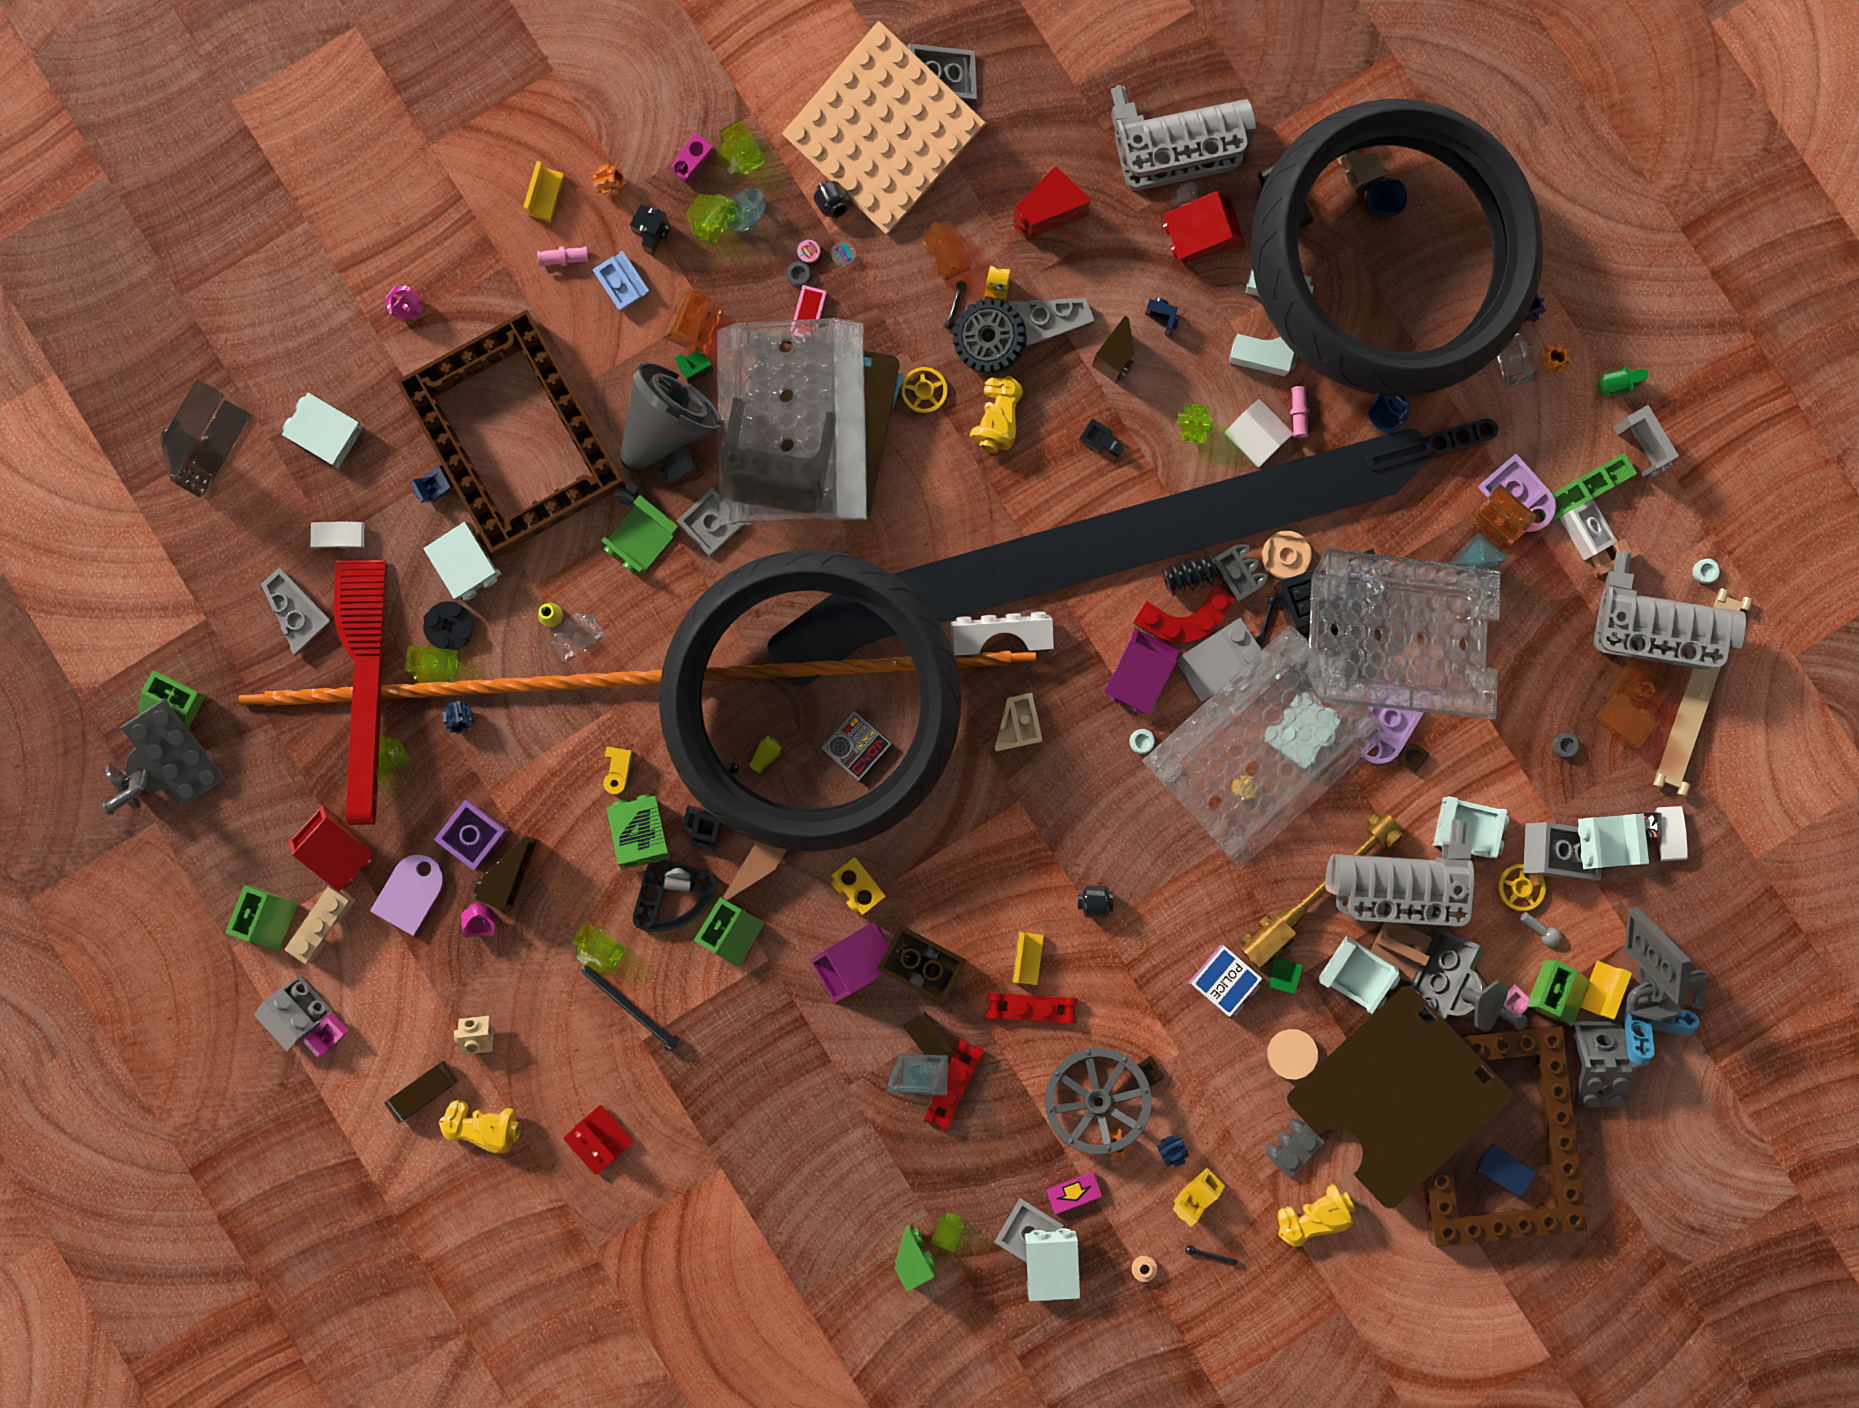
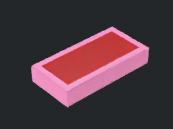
[790,285,827,339]

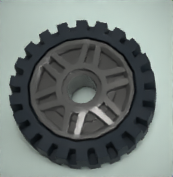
[953,299,1027,374]

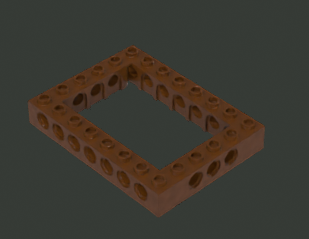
[396,310,626,557]
[1422,1025,1588,1247]

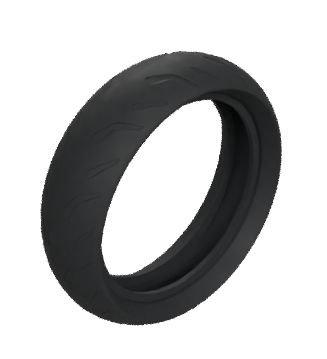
[1251,99,1544,396]
[659,550,962,852]

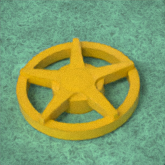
[901,367,947,413]
[1498,864,1546,911]

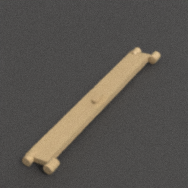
[1653,589,1753,797]

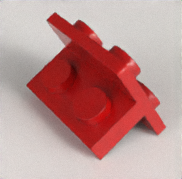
[563,1105,633,1175]

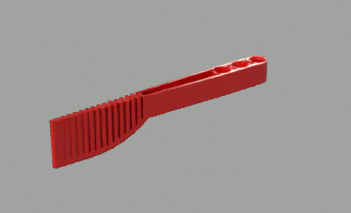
[333,560,387,825]

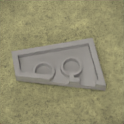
[1008,298,1095,348]
[261,567,332,656]

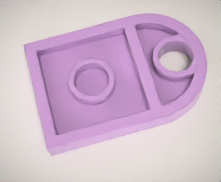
[1478,454,1556,532]
[1352,684,1426,764]
[370,855,444,936]

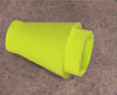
[538,603,563,627]
[749,735,783,774]

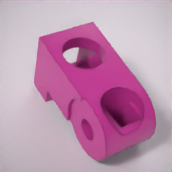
[670,133,717,183]

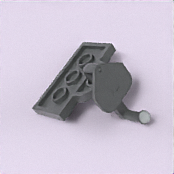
[102,698,225,815]
[1624,907,1707,1021]
[1411,928,1527,1032]

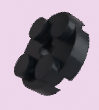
[423,601,475,651]

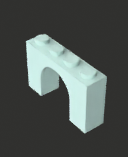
[1229,268,1314,377]

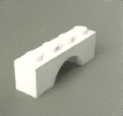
[951,612,1054,655]

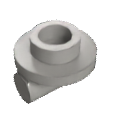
[664,868,690,891]

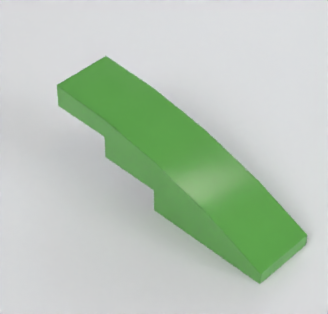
[1540,452,1637,524]

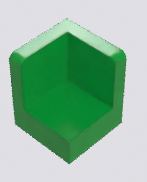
[674,348,714,384]
[1267,958,1302,994]

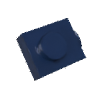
[1145,298,1180,336]
[410,465,455,503]

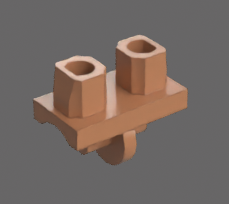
[1591,538,1641,577]

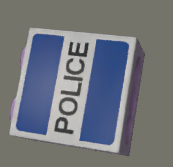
[1188,945,1262,1017]

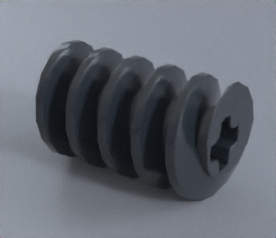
[1161,554,1217,597]

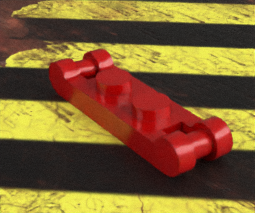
[986,992,1078,1023]
[923,1038,984,1132]

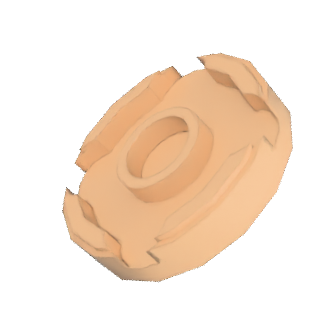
[1262,531,1312,580]
[1267,1029,1318,1080]

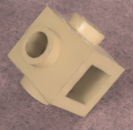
[454,1016,494,1055]

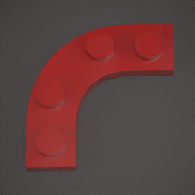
[1133,586,1235,643]

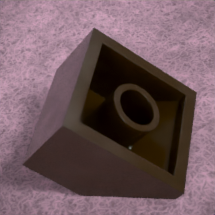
[1092,316,1134,383]

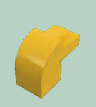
[1173,1168,1225,1227]

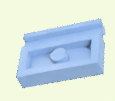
[593,251,650,312]

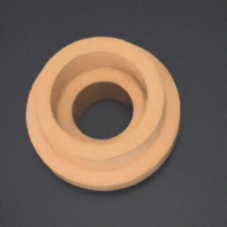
[1132,1256,1157,1282]

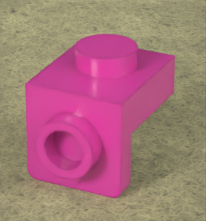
[302,1013,349,1058]

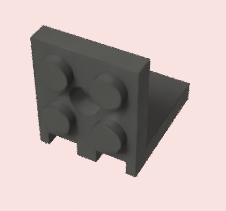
[1572,1021,1637,1108]

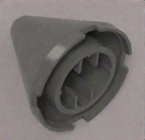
[620,362,722,471]

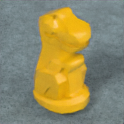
[970,376,1023,453]
[439,1100,521,1154]
[1278,1184,1356,1247]

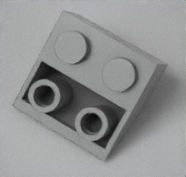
[254,975,333,1052]

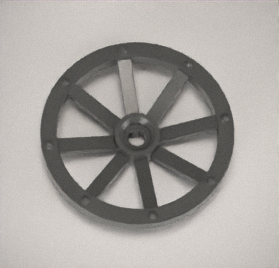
[1045,1048,1151,1155]

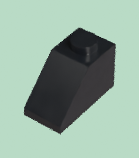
[660,446,700,488]

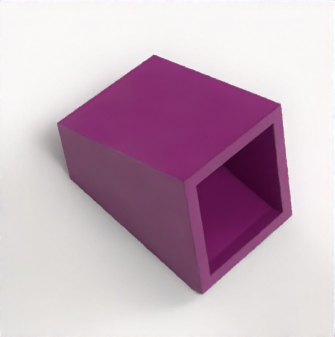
[1104,628,1179,714]
[809,921,888,1003]

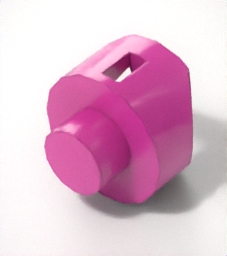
[385,285,422,321]
[460,903,497,938]

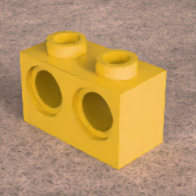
[831,857,886,915]

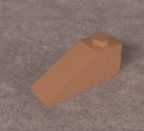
[723,842,790,900]

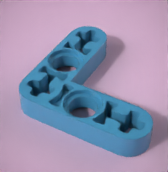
[1624,1010,1700,1066]

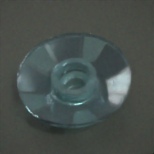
[724,188,767,232]

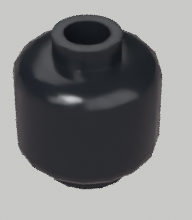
[814,181,850,218]
[1078,886,1114,918]

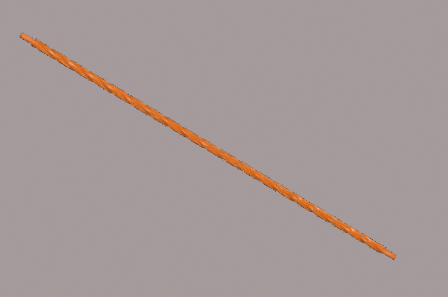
[239,651,1036,706]

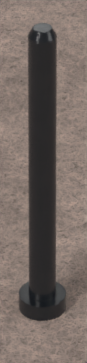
[581,965,680,1052]

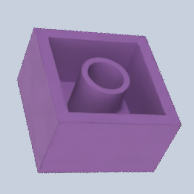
[434,800,510,871]

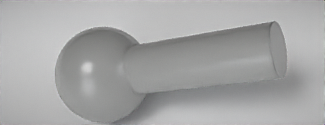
[1520,912,1562,947]

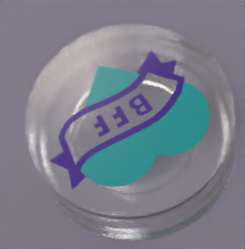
[831,241,856,267]

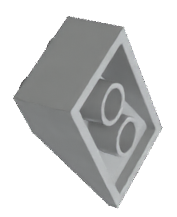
[907,44,977,101]
[1176,618,1268,702]
[1523,822,1601,881]

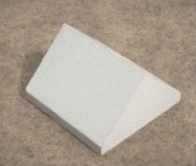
[1224,399,1293,468]
[1560,499,1618,560]

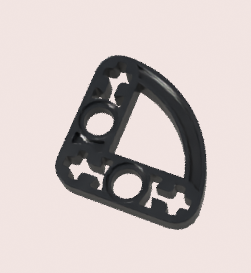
[632,860,718,931]

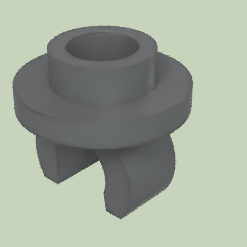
[614,481,639,507]

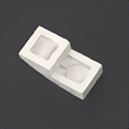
[311,522,365,549]
[1655,806,1688,861]

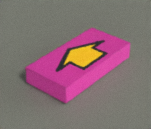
[1046,1172,1102,1214]

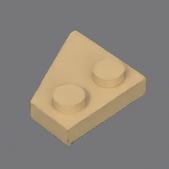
[995,693,1043,752]

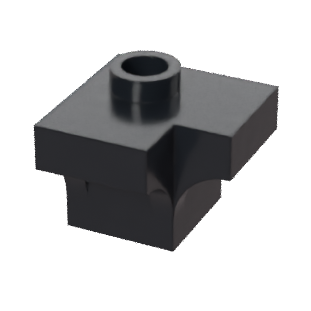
[630,204,670,255]
[681,805,722,851]

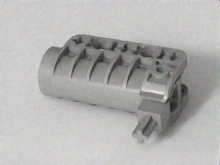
[1111,85,1256,191]
[1594,550,1746,669]
[1325,819,1474,926]

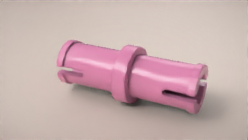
[537,246,588,267]
[1290,386,1310,438]

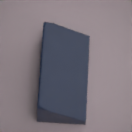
[1477,1143,1535,1197]

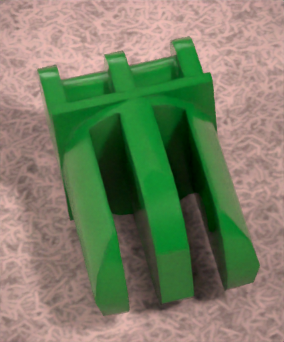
[1597,366,1649,396]

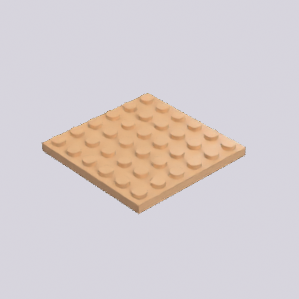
[782,21,986,234]

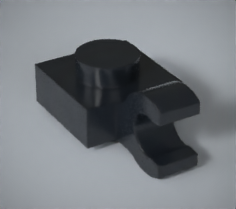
[1079,418,1124,458]

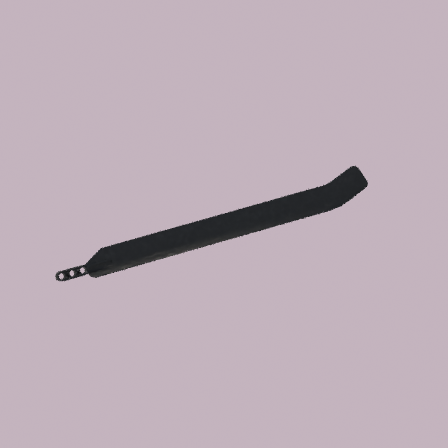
[767,418,1499,687]

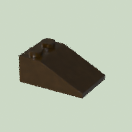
[474,836,537,910]
[876,924,967,1005]

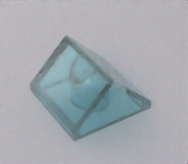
[1445,533,1507,571]
[886,1054,948,1095]

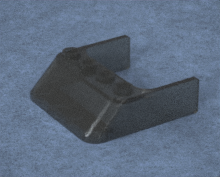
[160,380,250,497]
[722,397,837,513]

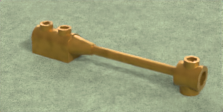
[1240,812,1404,973]

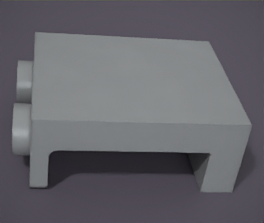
[1613,405,1679,477]

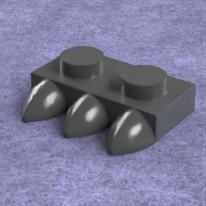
[1213,544,1268,602]
[1265,1119,1324,1179]

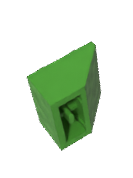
[138,671,206,729]
[225,885,299,950]
[694,897,765,966]
[1526,960,1590,1027]
[895,1224,936,1292]

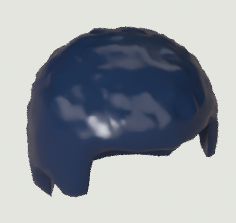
[1364,177,1408,217]
[1367,395,1410,433]

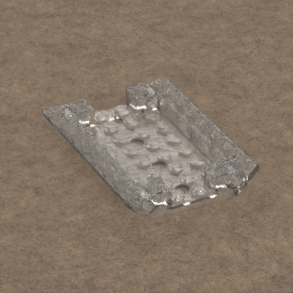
[717,318,867,526]
[1308,548,1501,719]
[1142,625,1387,870]

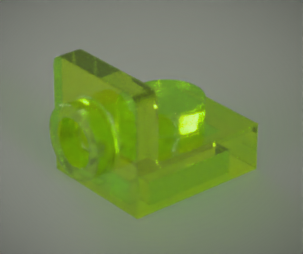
[930,1212,965,1252]

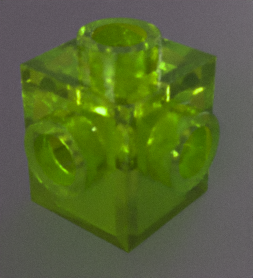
[1176,403,1213,443]

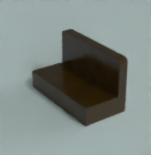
[903,1011,954,1066]

